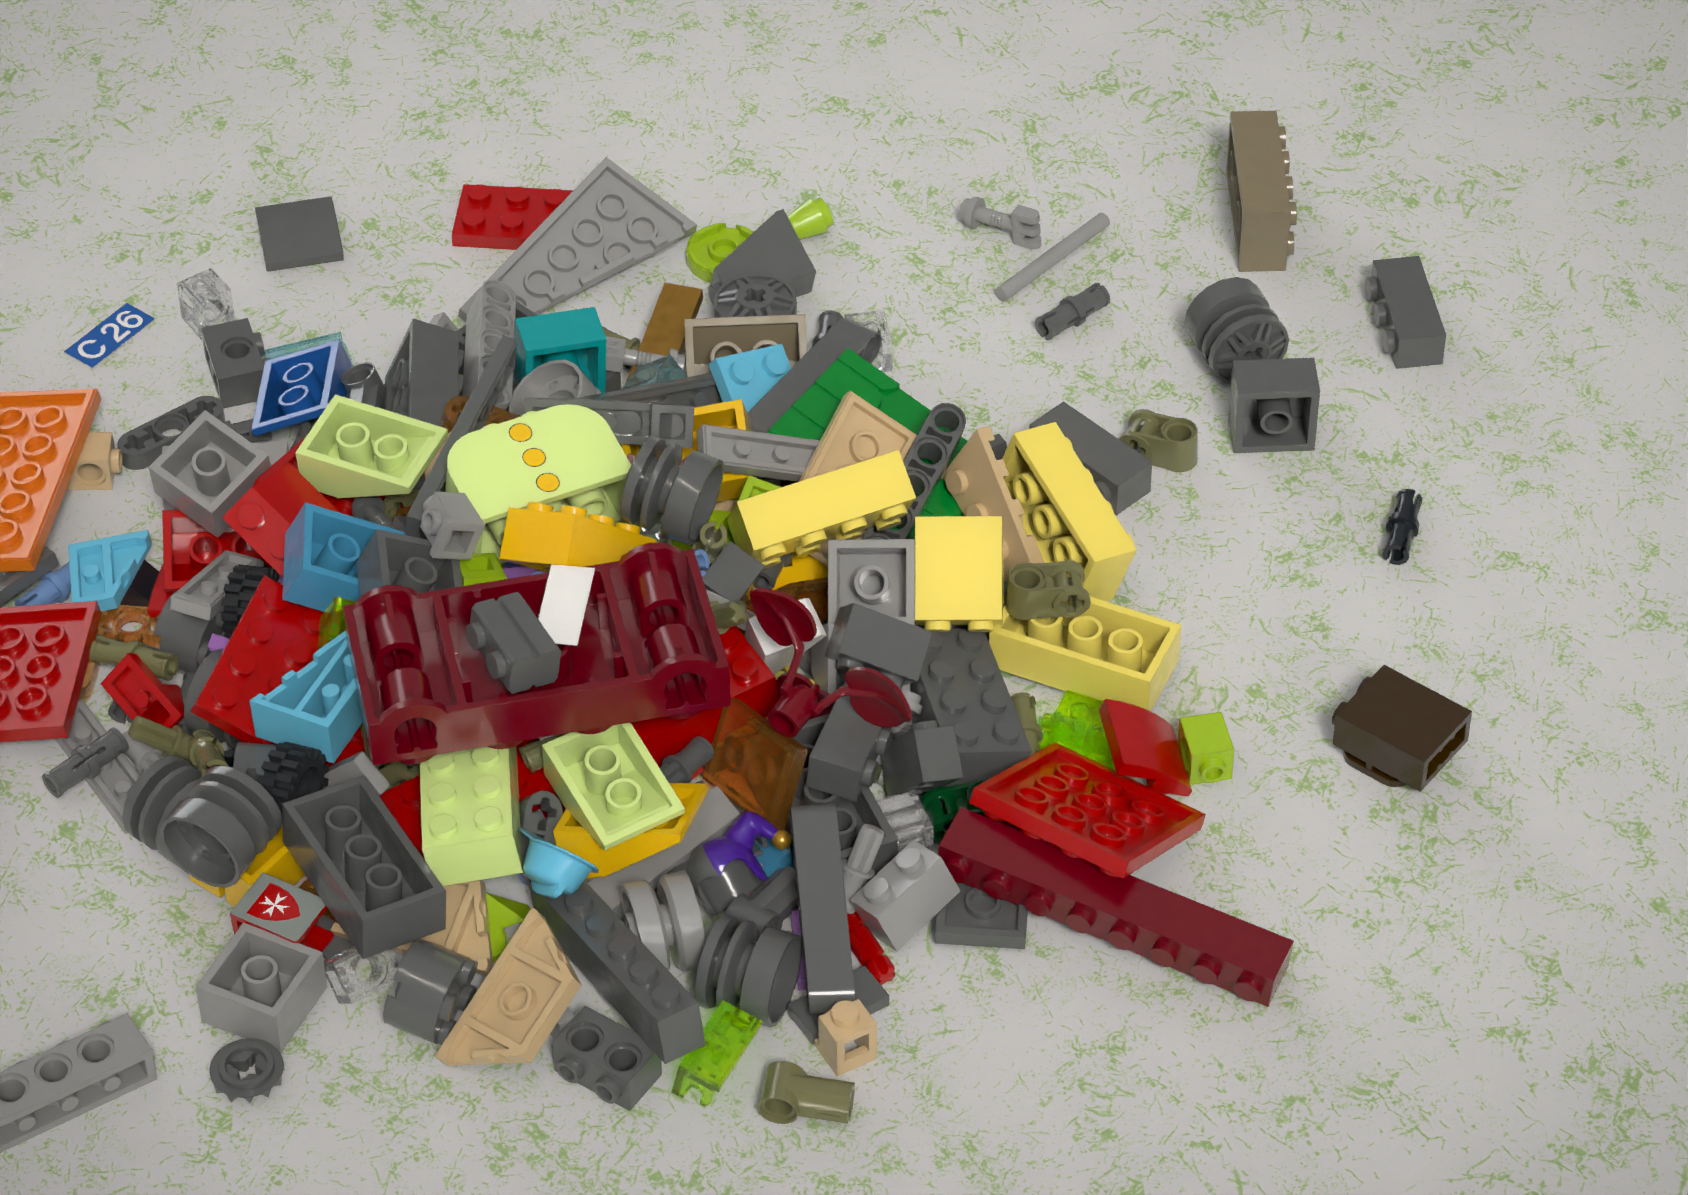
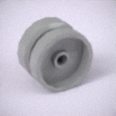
[620,870,706,972]

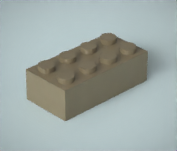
[1226,110,1297,272]

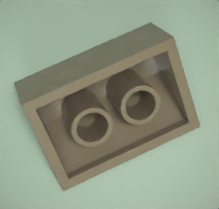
[684,314,807,377]

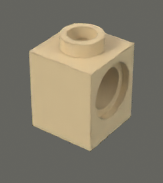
[66,432,123,490]

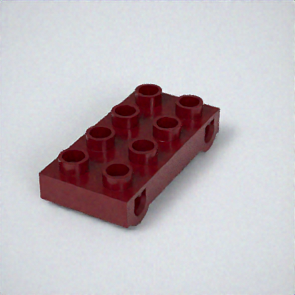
[343,543,731,765]

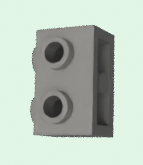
[850,839,960,952]

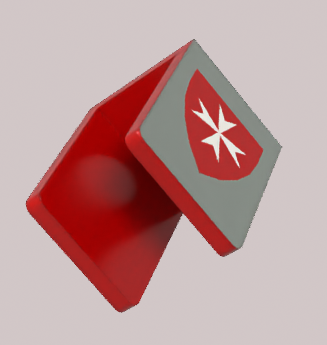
[230,872,334,952]

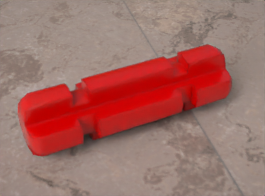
[847,911,895,986]

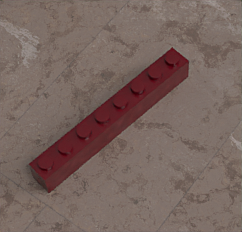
[938,807,1294,1007]

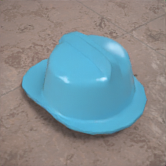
[518,827,599,899]

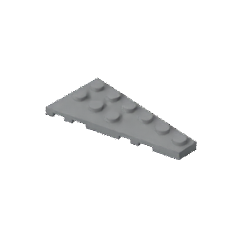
[458,157,697,322]

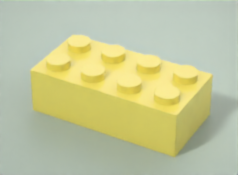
[1002,422,1137,602]
[727,450,916,569]
[989,596,1181,711]

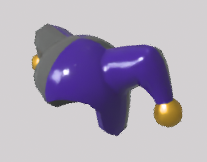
[667,811,792,917]

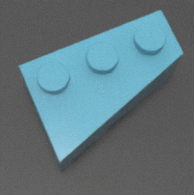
[250,630,363,763]

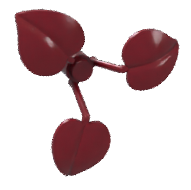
[750,587,912,737]

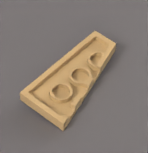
[942,426,1045,582]

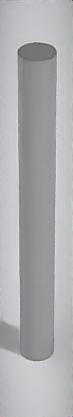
[995,212,1110,301]

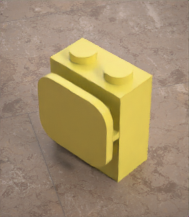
[915,516,1004,632]

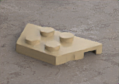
[331,880,493,976]
[435,908,582,1066]

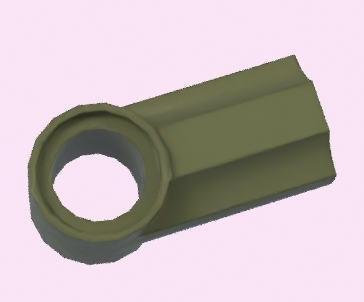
[757,1061,855,1124]

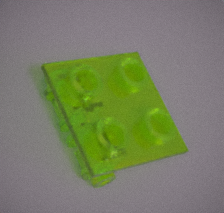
[1039,689,1116,771]

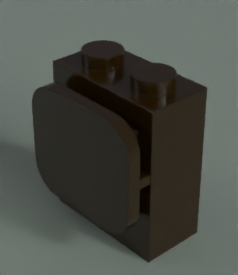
[1332,665,1472,792]

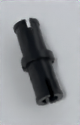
[1382,489,1423,565]

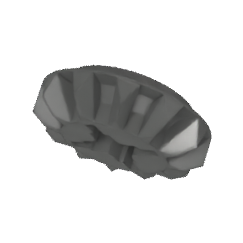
[209,1039,285,1103]

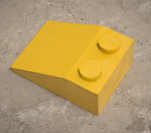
[553,783,709,878]

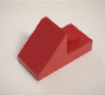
[100,653,184,728]

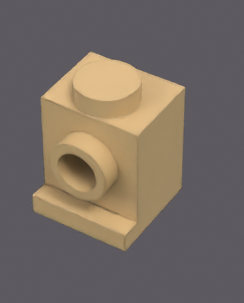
[814,999,877,1077]

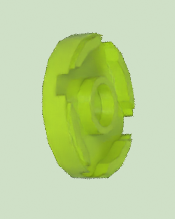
[686,223,753,283]

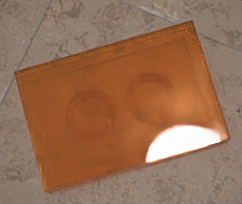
[702,698,808,830]

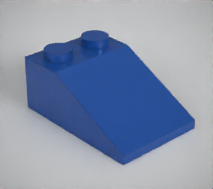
[251,339,353,436]

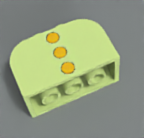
[445,404,631,564]

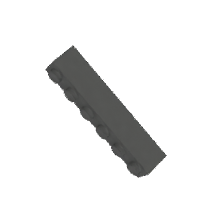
[529,880,706,1064]

